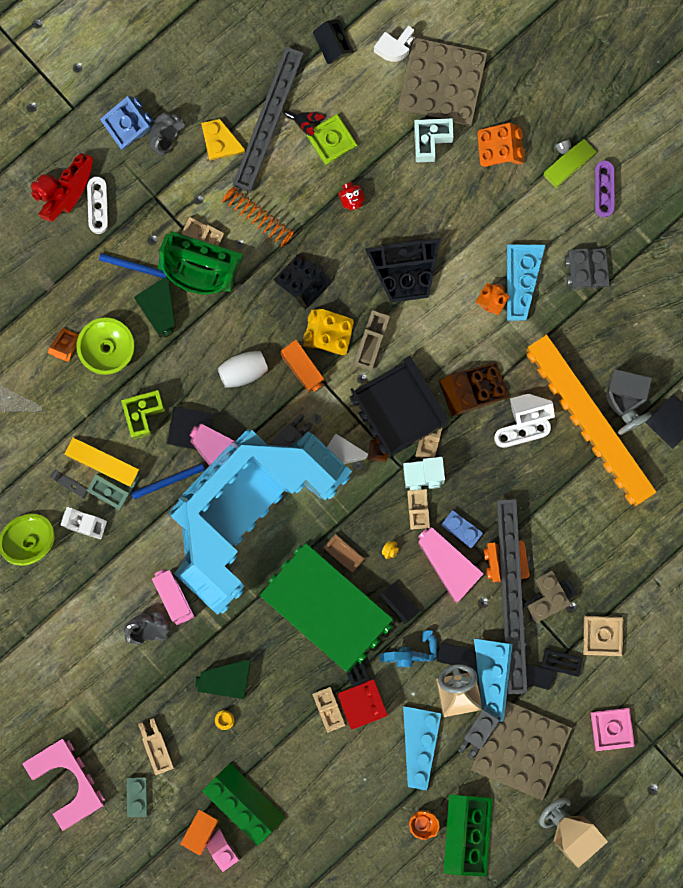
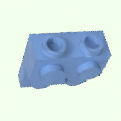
[100,96,154,150]

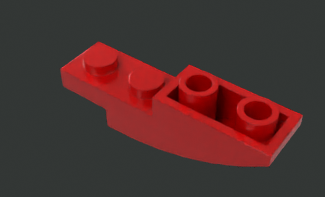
[38,153,93,222]

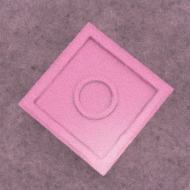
[590,708,635,751]

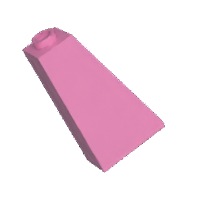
[418,527,483,603]

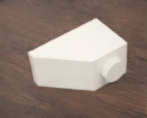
[510,394,555,427]
[327,434,368,464]

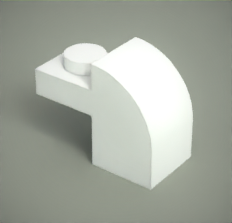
[374,26,415,62]
[61,507,107,539]

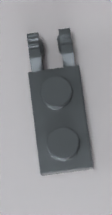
[268,414,313,446]
[458,707,501,760]

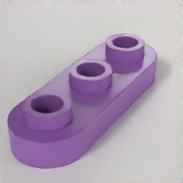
[595,161,614,218]

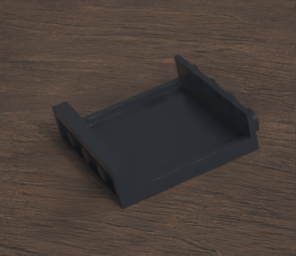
[349,356,449,458]

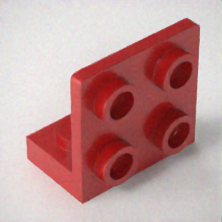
[338,679,388,730]

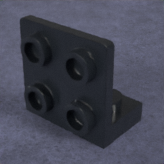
[274,253,331,310]

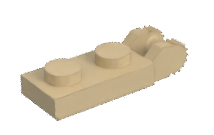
[139,718,174,775]

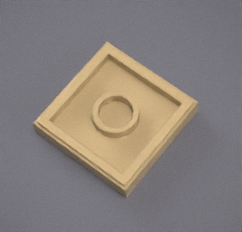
[583,616,623,656]

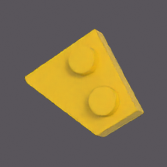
[201,119,245,161]

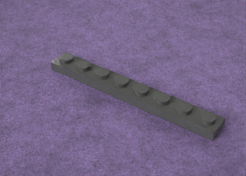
[233,47,304,193]

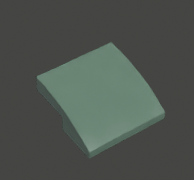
[87,472,141,510]

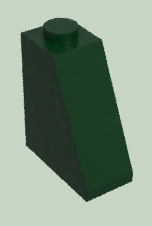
[134,277,176,338]
[195,660,251,699]

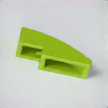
[543,139,597,189]

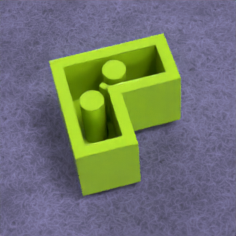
[121,390,165,440]

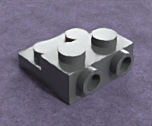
[564,248,610,290]

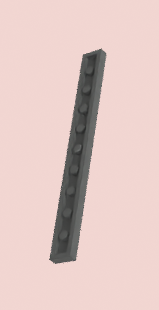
[497,499,527,694]

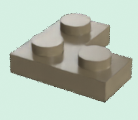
[527,571,571,623]

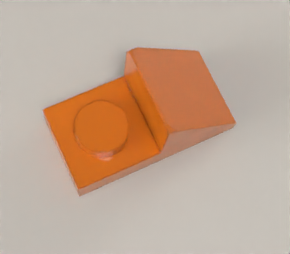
[48,328,79,362]

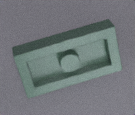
[127,777,147,817]

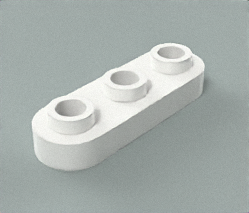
[87,177,108,234]
[494,420,551,448]

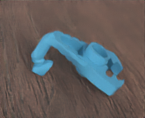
[380,630,437,667]

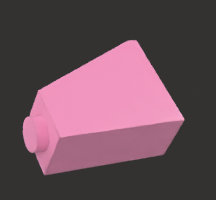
[190,424,235,466]
[206,826,241,872]

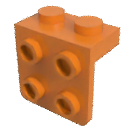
[477,123,525,167]
[483,540,529,583]

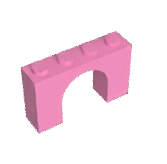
[152,569,195,626]
[22,739,105,831]

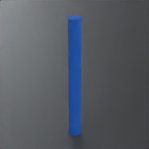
[99,253,170,280]
[131,464,205,499]

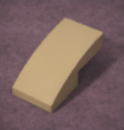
[181,217,224,246]
[415,428,442,459]
[407,489,430,529]
[312,687,345,733]

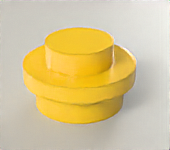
[382,541,399,560]
[215,710,234,730]

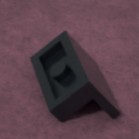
[313,19,354,64]
[379,583,419,624]

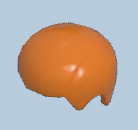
[409,810,440,840]

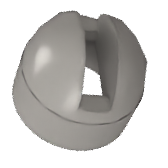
[555,139,572,154]

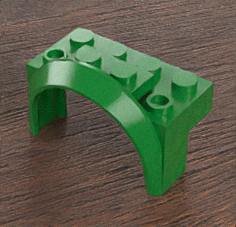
[158,231,243,295]

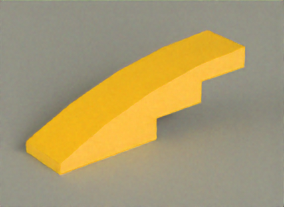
[64,438,140,487]

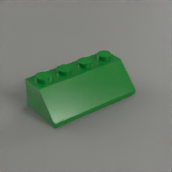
[202,763,286,846]
[443,794,493,877]

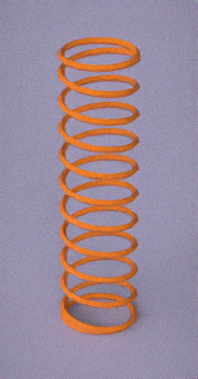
[222,186,294,247]

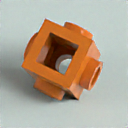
[475,283,510,315]

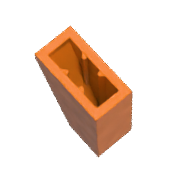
[281,340,324,393]

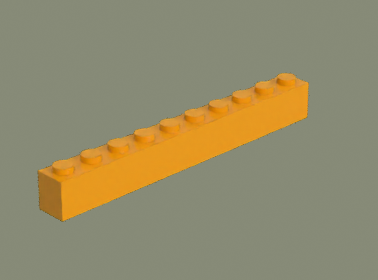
[526,334,656,507]

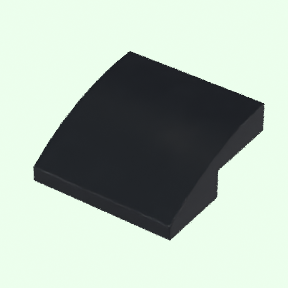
[645,394,683,449]
[166,407,214,450]

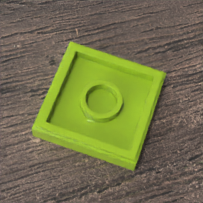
[306,114,357,166]

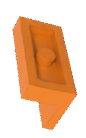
[180,810,219,855]

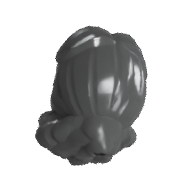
[149,112,185,156]
[124,612,170,645]

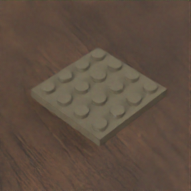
[398,38,487,127]
[470,701,572,800]

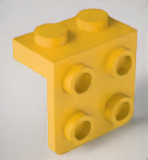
[303,309,354,355]

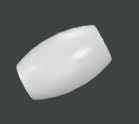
[218,351,268,388]

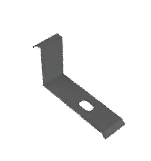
[50,469,88,498]

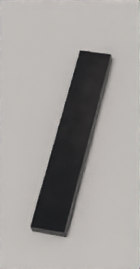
[436,642,554,690]

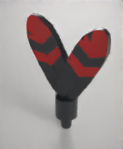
[283,111,324,136]

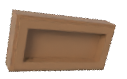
[323,534,365,573]

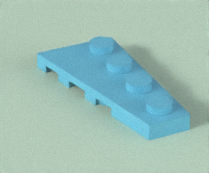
[507,245,545,321]
[474,639,513,722]
[403,706,441,791]

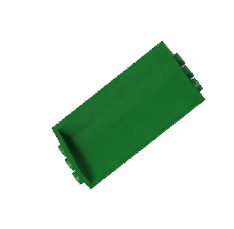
[260,544,394,674]

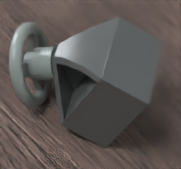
[605,369,652,435]

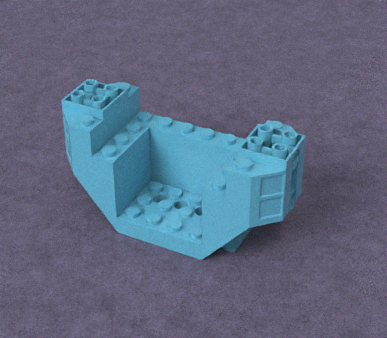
[167,429,352,614]

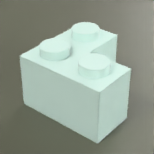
[414,118,453,162]
[403,457,445,491]

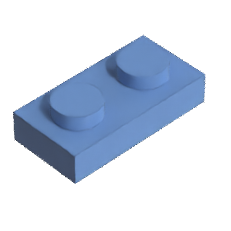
[441,510,483,549]

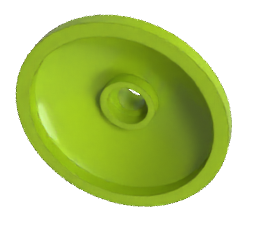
[77,318,134,375]
[0,514,55,565]

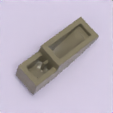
[354,308,391,371]

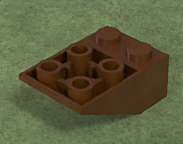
[439,362,509,417]

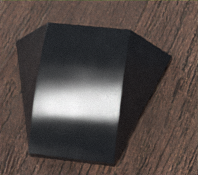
[365,238,440,303]

